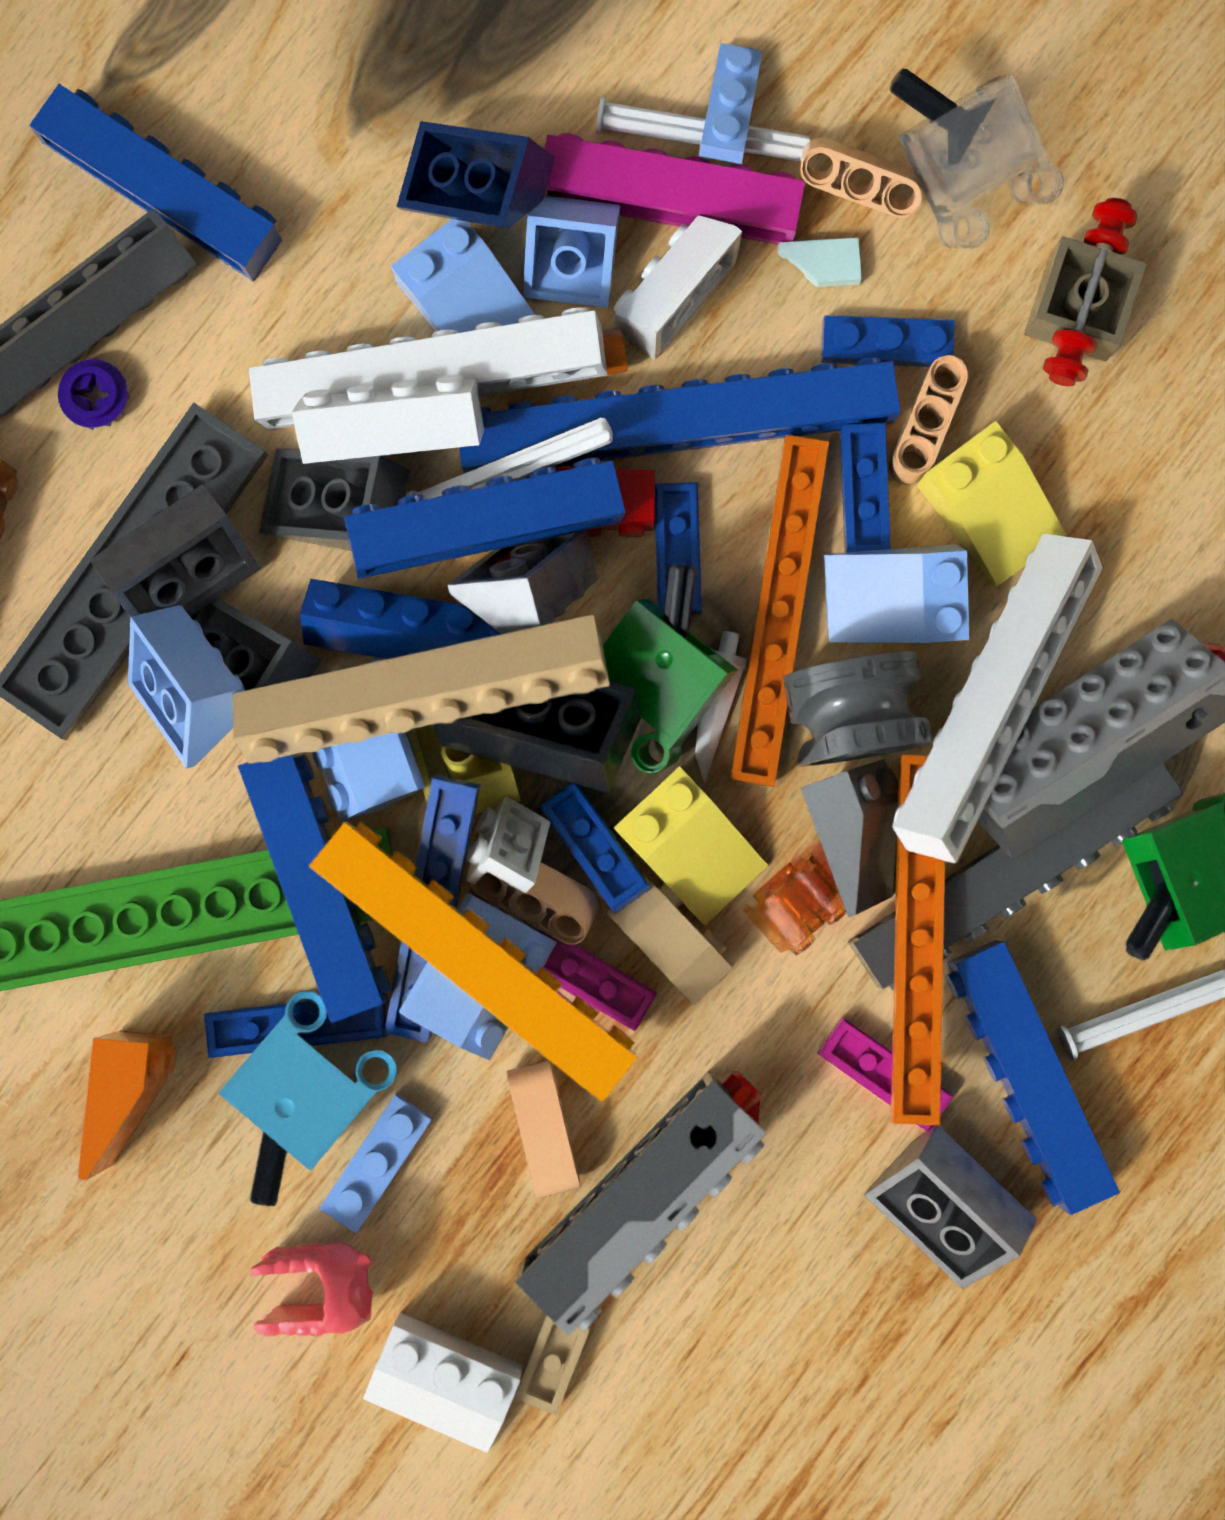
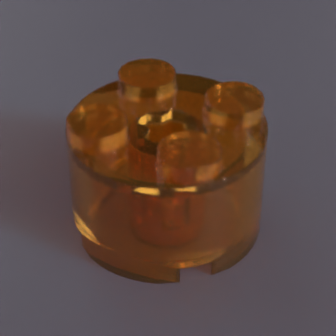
[743,852,846,956]

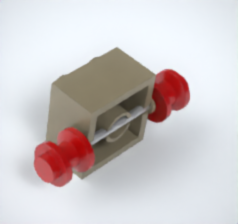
[1024,197,1147,386]

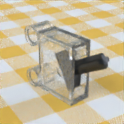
[889,68,1064,249]

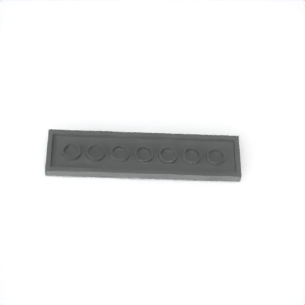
[0,402,268,740]

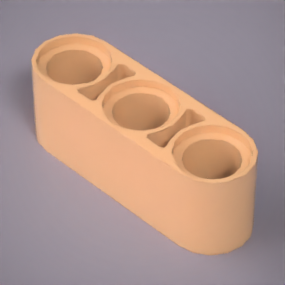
[800,137,922,218]
[889,355,968,485]
[469,862,601,945]
[507,1060,581,1199]

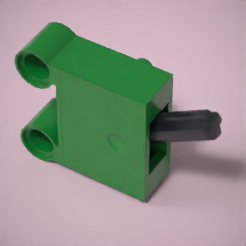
[603,564,738,773]
[1121,793,1225,960]

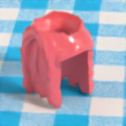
[251,1241,374,1336]

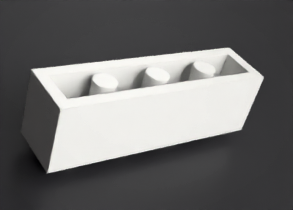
[292,375,484,464]

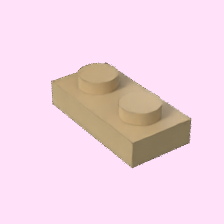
[514,1315,590,1416]

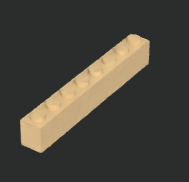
[232,614,610,764]

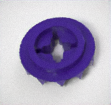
[58,359,130,430]

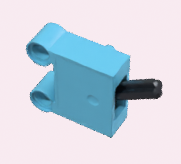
[218,991,397,1207]

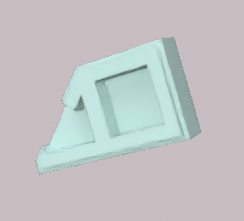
[777,238,862,287]

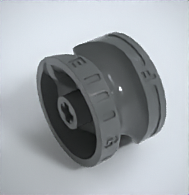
[783,651,934,767]

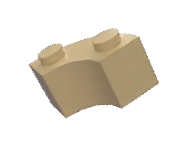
[607,876,732,1005]

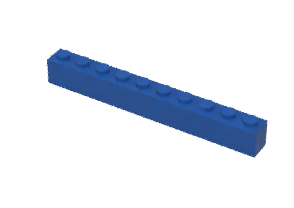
[459,357,900,474]

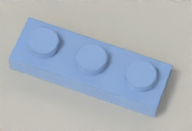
[699,43,762,164]
[319,1093,433,1234]

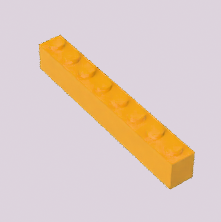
[309,821,638,1103]

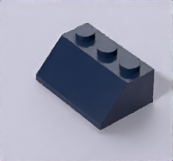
[396,121,555,229]

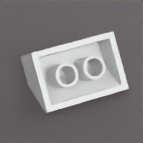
[614,215,742,360]
[363,1312,523,1453]

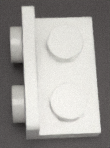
[466,796,550,893]

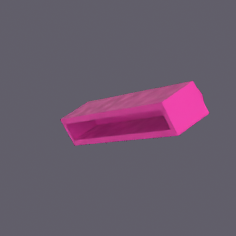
[544,133,805,245]

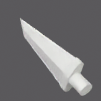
[695,631,747,784]

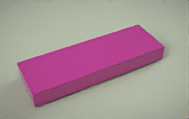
[540,931,657,1031]
[817,1017,954,1131]

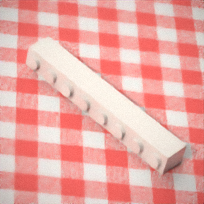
[249,308,608,430]
[892,534,1103,863]

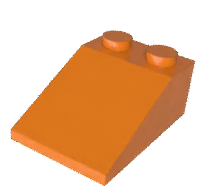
[77,1031,177,1180]

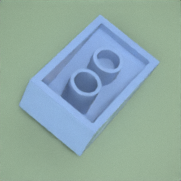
[391,219,535,333]
[824,544,969,643]

